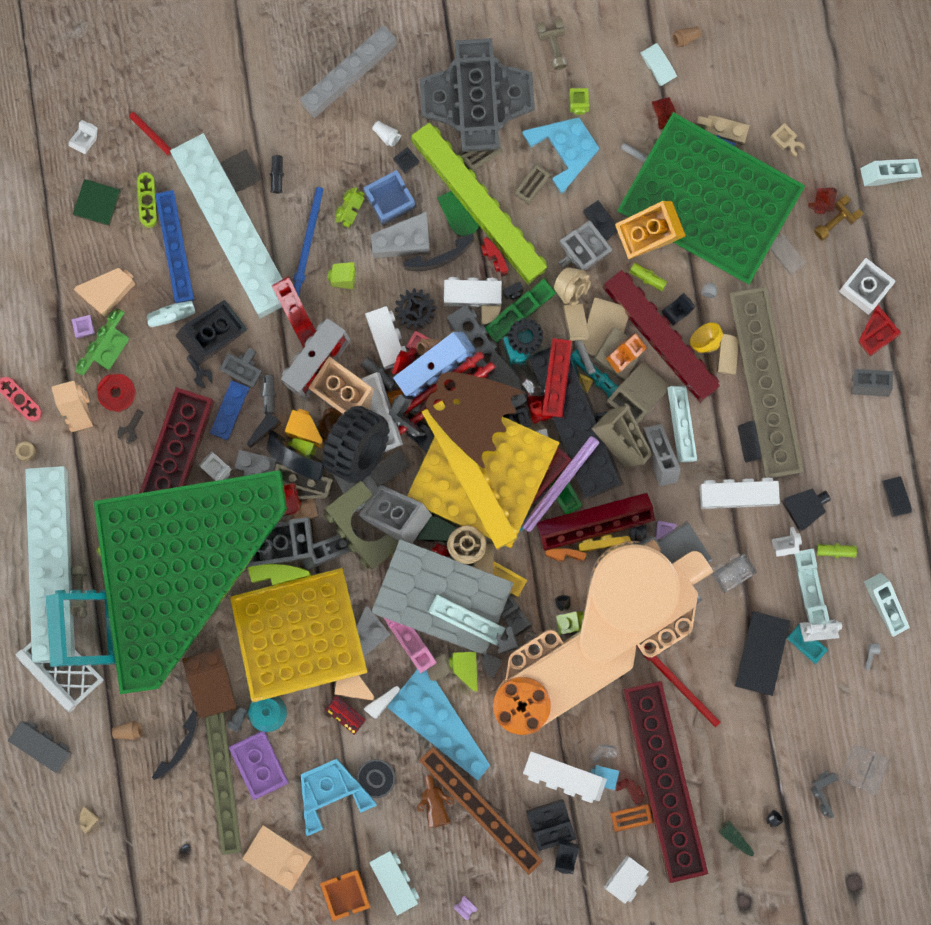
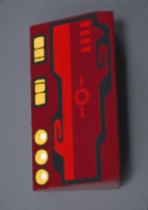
[325,695,366,735]

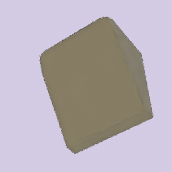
[427,654,452,681]

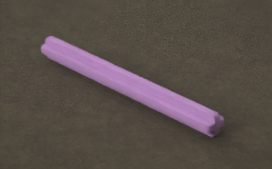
[522,436,599,532]

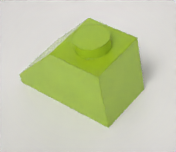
[328,262,356,289]
[288,438,317,456]
[449,652,478,692]

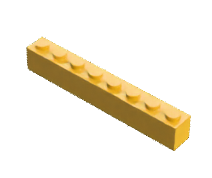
[422,401,519,550]

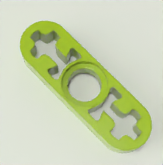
[137,172,158,228]

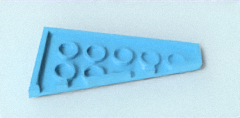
[387,669,490,780]

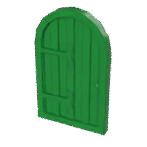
[437,191,479,237]

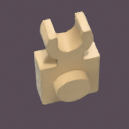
[770,123,805,157]

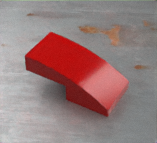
[392,347,417,374]

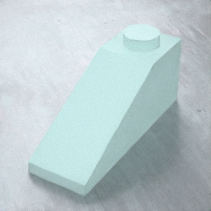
[860,159,922,186]
[864,573,910,637]

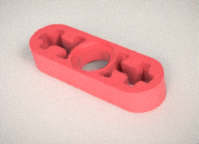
[0,377,42,422]

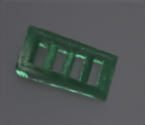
[718,820,754,857]

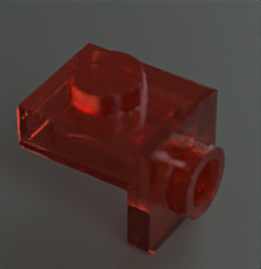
[652,97,676,130]
[808,187,837,214]
[615,778,644,805]

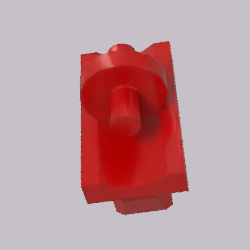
[527,388,552,425]

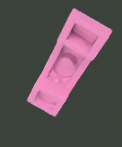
[383,617,437,673]

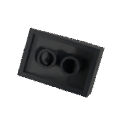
[176,300,248,365]

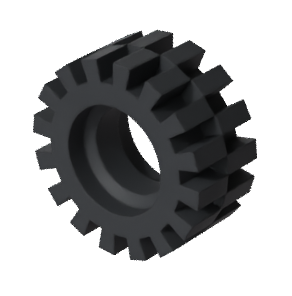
[508,318,543,355]

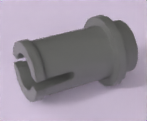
[227,706,248,733]

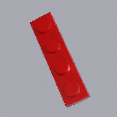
[542,338,572,418]

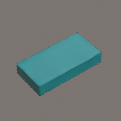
[786,624,828,664]

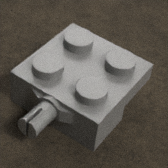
[558,220,612,271]

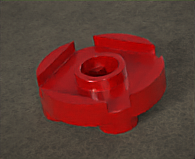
[97,373,136,412]

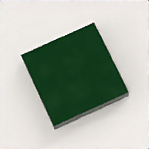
[73,179,121,226]

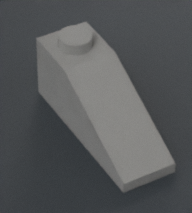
[643,424,681,486]

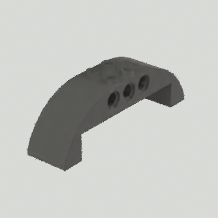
[246,517,314,568]

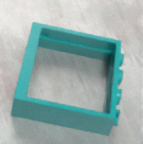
[46,590,116,667]

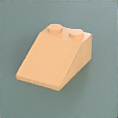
[242,825,313,891]

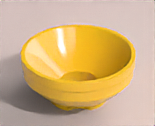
[690,322,723,353]

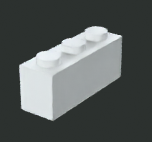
[444,277,502,307]
[365,306,407,370]

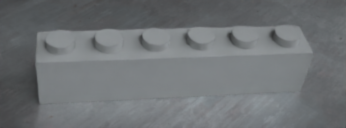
[300,25,397,119]

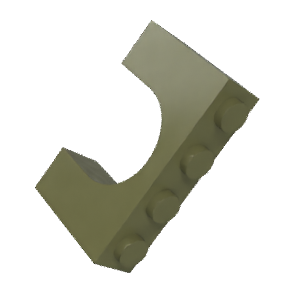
[323,481,399,570]

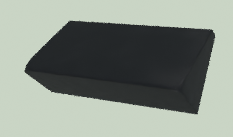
[738,421,762,463]

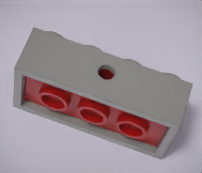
[281,318,351,401]

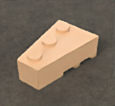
[52,381,93,432]

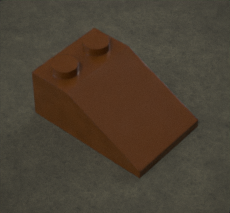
[182,648,237,719]

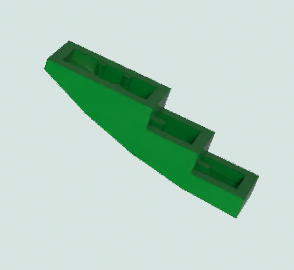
[485,279,557,343]

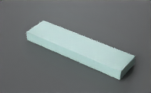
[667,386,697,462]
[428,594,506,646]

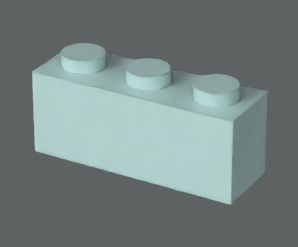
[369,850,420,915]

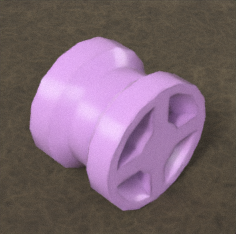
[453,896,478,921]

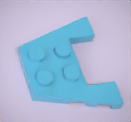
[522,118,599,194]
[301,759,377,836]

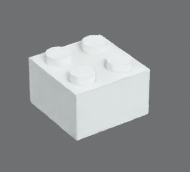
[839,258,896,315]
[604,856,649,903]

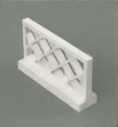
[15,642,104,713]

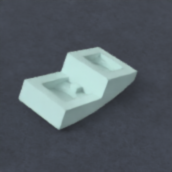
[640,43,677,86]

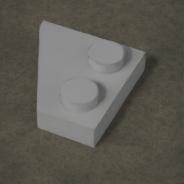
[357,606,391,657]

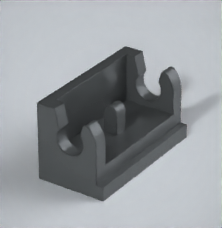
[851,369,893,397]
[496,626,518,655]

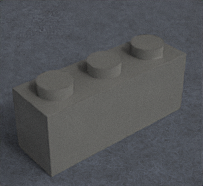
[8,720,73,773]

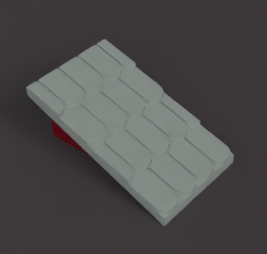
[371,539,514,655]

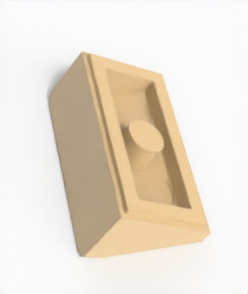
[717,334,739,375]

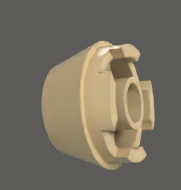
[554,267,591,306]
[447,526,486,564]

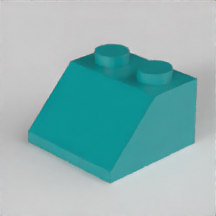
[503,330,533,367]

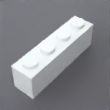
[699,478,780,509]
[523,752,607,803]

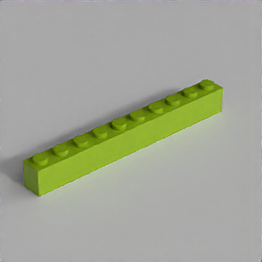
[411,122,547,285]

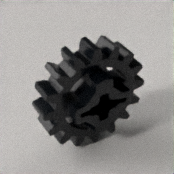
[394,288,436,330]

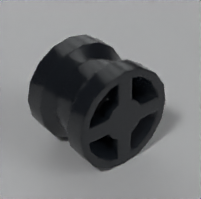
[630,525,647,542]

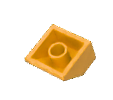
[285,409,325,449]

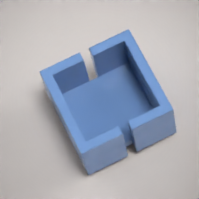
[364,170,416,226]

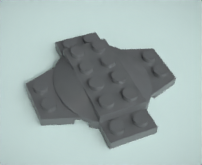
[420,38,535,152]

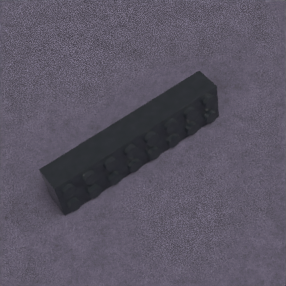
[528,347,624,499]

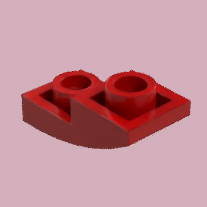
[481,238,508,276]

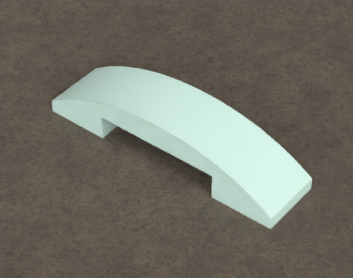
[794,549,830,625]

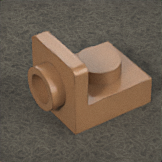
[290,498,318,520]

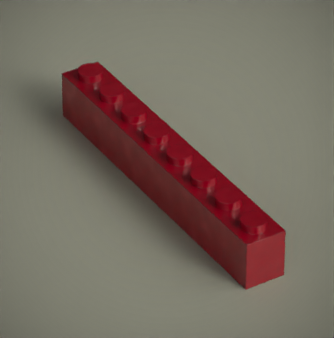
[603,270,720,403]

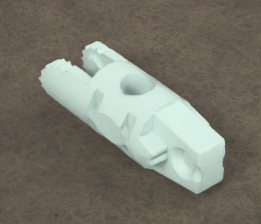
[147,301,196,327]

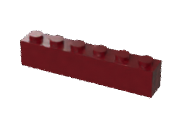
[536,493,656,551]

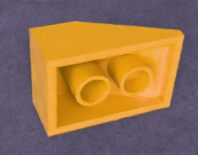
[615,201,686,259]

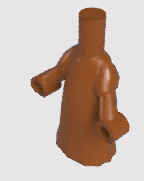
[416,775,454,828]

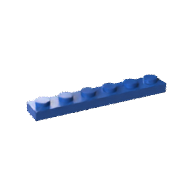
[155,190,195,303]

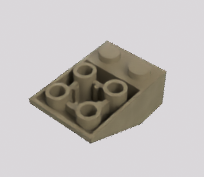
[605,362,671,425]

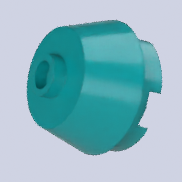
[248,696,287,732]

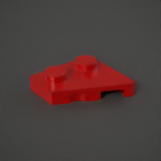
[858,305,901,356]

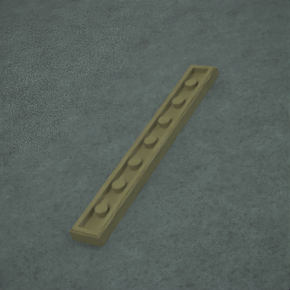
[205,712,242,855]

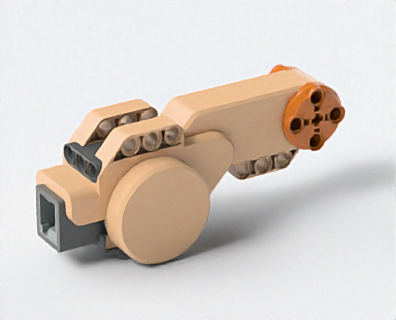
[493,521,713,735]

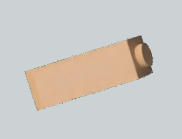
[74,268,135,317]

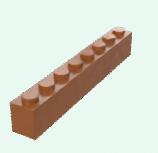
[419,747,543,875]

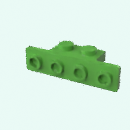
[75,309,130,376]

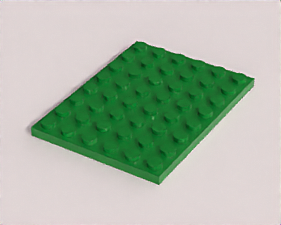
[617,112,805,285]

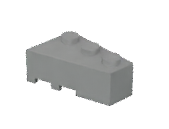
[371,212,430,258]

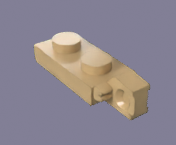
[696,115,750,145]

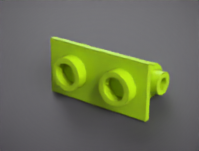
[335,187,365,228]

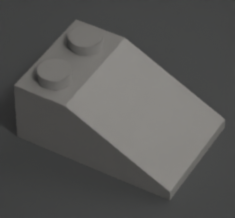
[359,485,432,544]

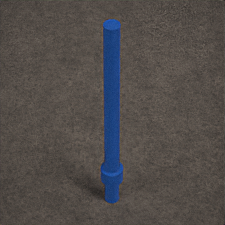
[293,187,324,297]

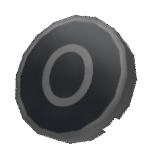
[357,759,395,798]

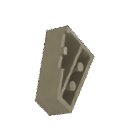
[592,405,653,468]
[275,463,334,499]

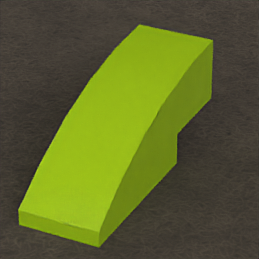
[248,564,311,585]

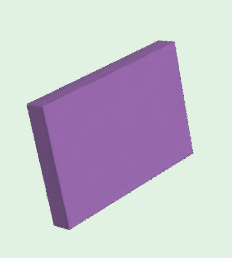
[229,731,289,800]

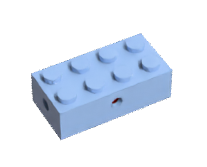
[393,332,476,397]

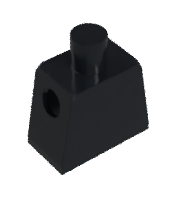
[781,488,831,533]

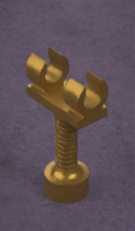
[813,194,864,241]

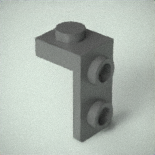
[388,395,426,437]
[810,771,838,819]

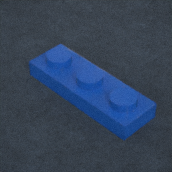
[210,380,250,441]

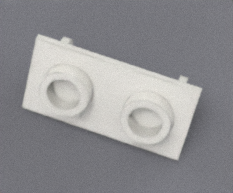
[799,619,842,642]

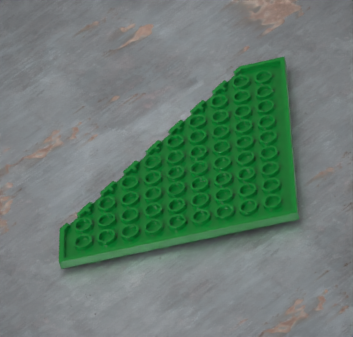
[93,470,287,694]

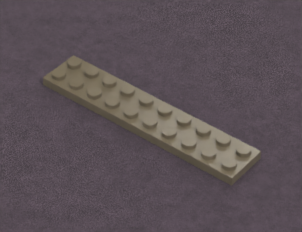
[729,287,804,478]

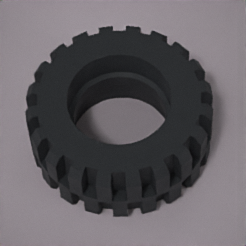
[323,406,390,483]

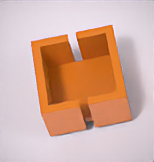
[320,869,371,921]

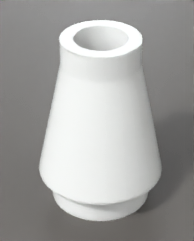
[372,121,401,147]

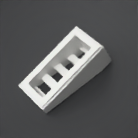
[364,686,400,719]

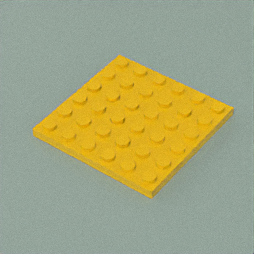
[407,399,560,548]
[230,568,368,702]

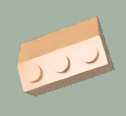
[309,356,374,414]

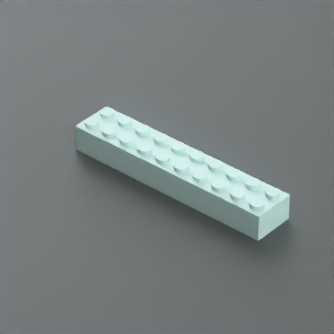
[170,133,282,318]
[25,466,75,664]

